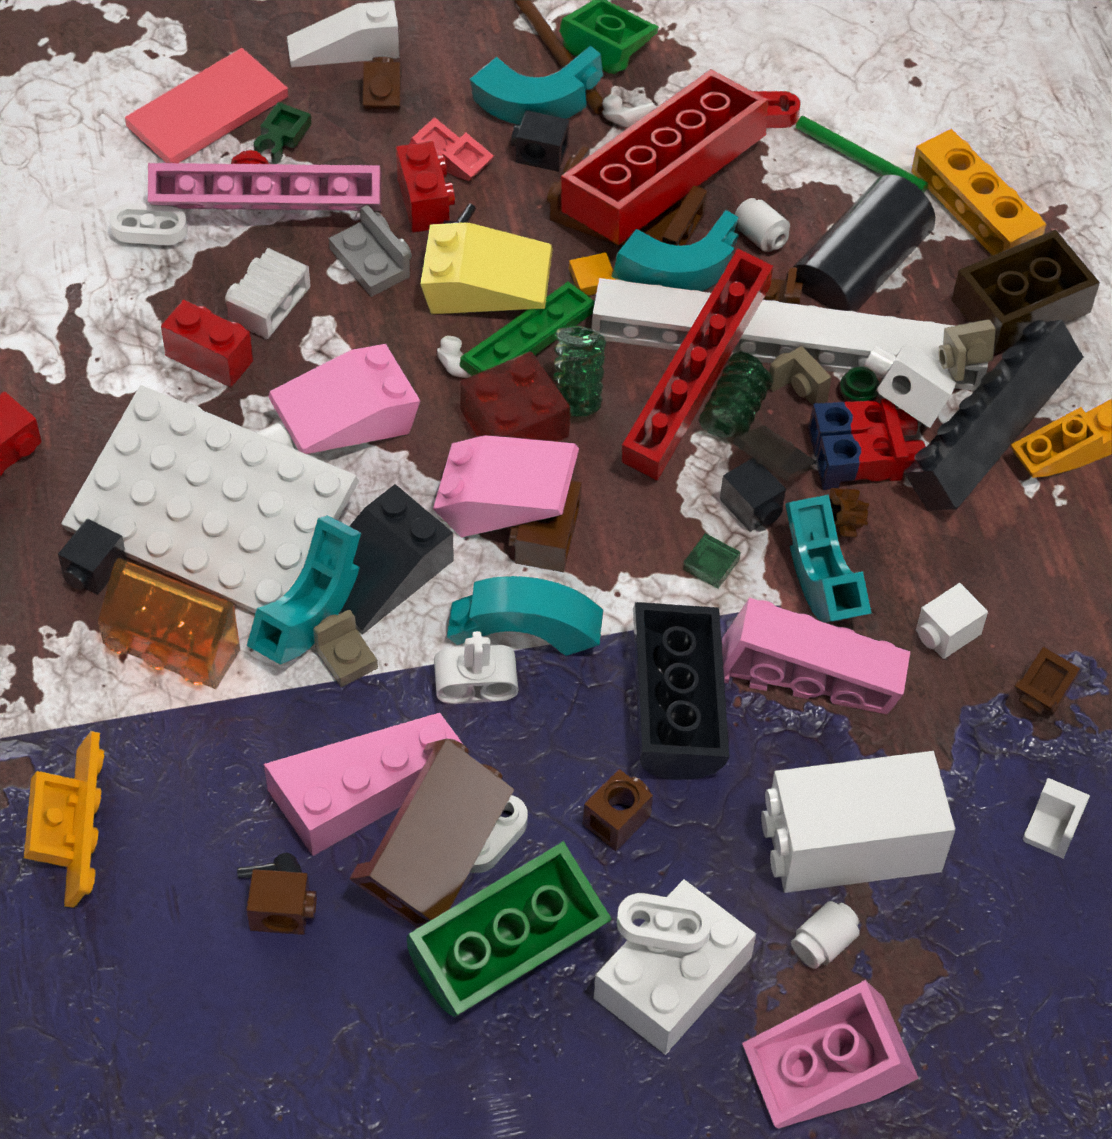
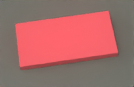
[125,48,288,163]

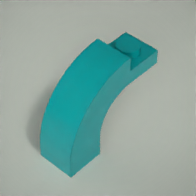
[470,46,603,125]
[611,210,739,291]
[785,495,871,623]
[247,515,361,665]
[447,576,604,656]

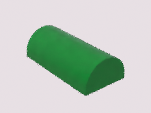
[406,841,612,1017]

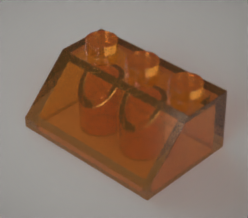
[98,558,240,689]

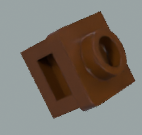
[363,56,402,109]
[1014,646,1081,714]

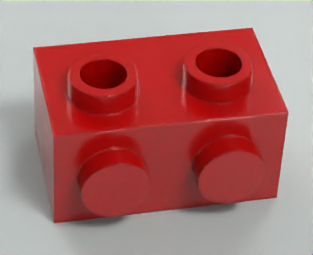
[396,141,455,233]
[161,299,253,388]

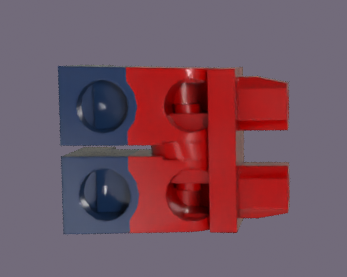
[808,399,925,490]

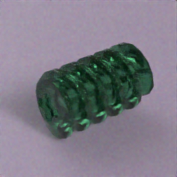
[552,326,606,417]
[699,351,773,438]

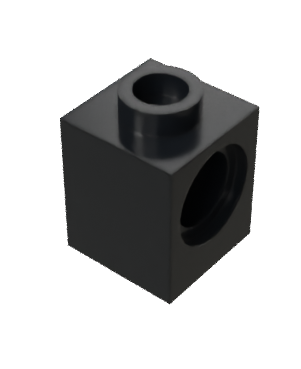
[511,110,569,172]

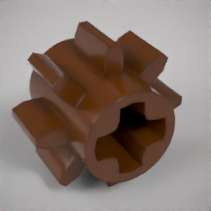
[829,488,870,538]

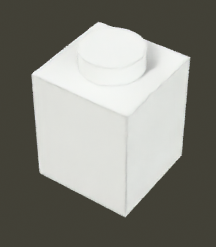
[916,583,988,659]

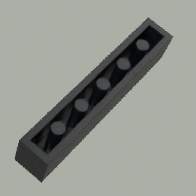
[904,320,1084,511]

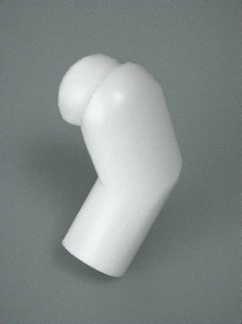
[602,95,656,128]
[437,336,477,381]

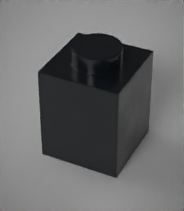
[720,457,786,532]
[58,518,127,595]

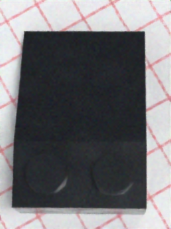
[339,484,454,635]

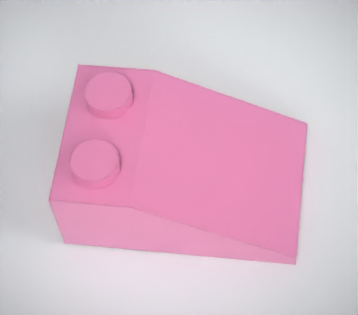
[268,344,420,454]
[433,435,579,537]
[742,980,919,1129]

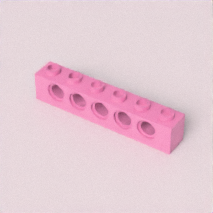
[148,163,382,211]

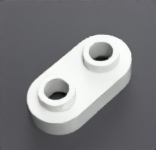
[109,203,188,245]
[470,795,528,873]
[617,893,711,952]

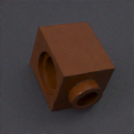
[583,769,653,851]
[247,869,317,935]

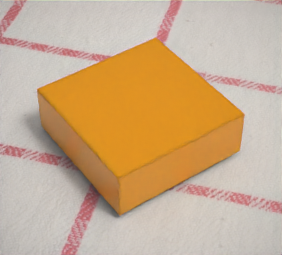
[569,253,617,296]

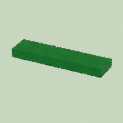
[459,281,595,388]

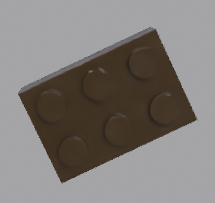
[952,230,1100,354]

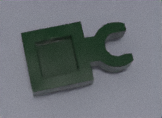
[253,102,312,164]

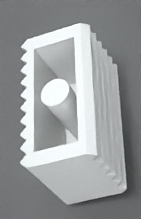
[225,248,310,340]

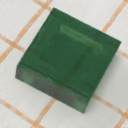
[683,533,741,589]

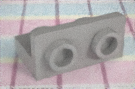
[329,205,412,297]

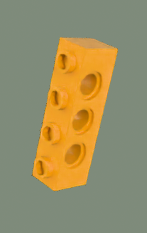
[911,128,1046,256]

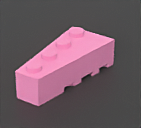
[722,597,910,714]
[264,713,463,856]

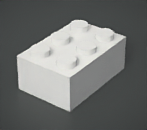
[594,879,756,1055]

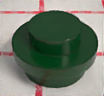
[840,367,880,402]

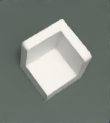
[1023,778,1090,859]

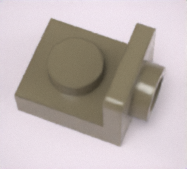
[938,319,996,382]
[768,346,831,405]
[313,610,378,687]

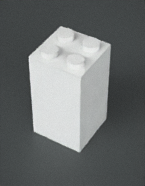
[761,751,955,893]

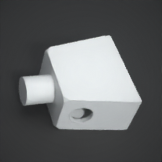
[864,344,957,428]

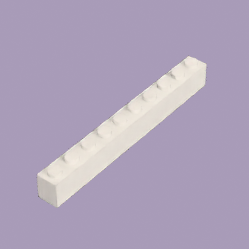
[591,278,988,391]

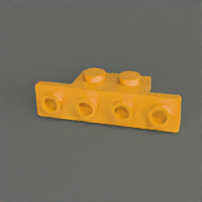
[24,731,104,908]

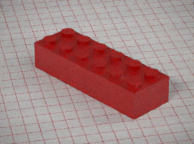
[561,69,768,245]

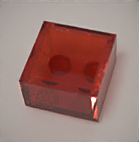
[460,351,571,442]

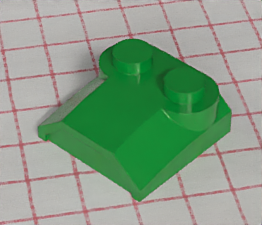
[559,0,659,73]

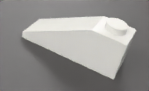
[287,1,399,67]

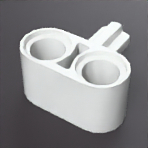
[434,631,519,704]

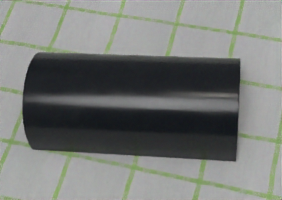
[786,175,936,312]
[633,602,730,780]

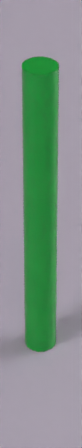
[796,115,928,193]

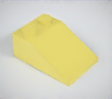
[420,222,553,314]

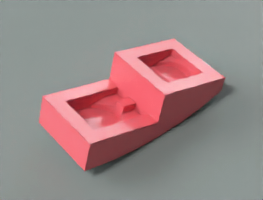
[409,117,494,181]

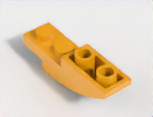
[1011,399,1112,478]

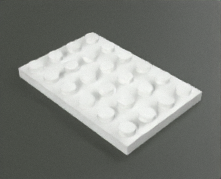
[61,384,359,613]

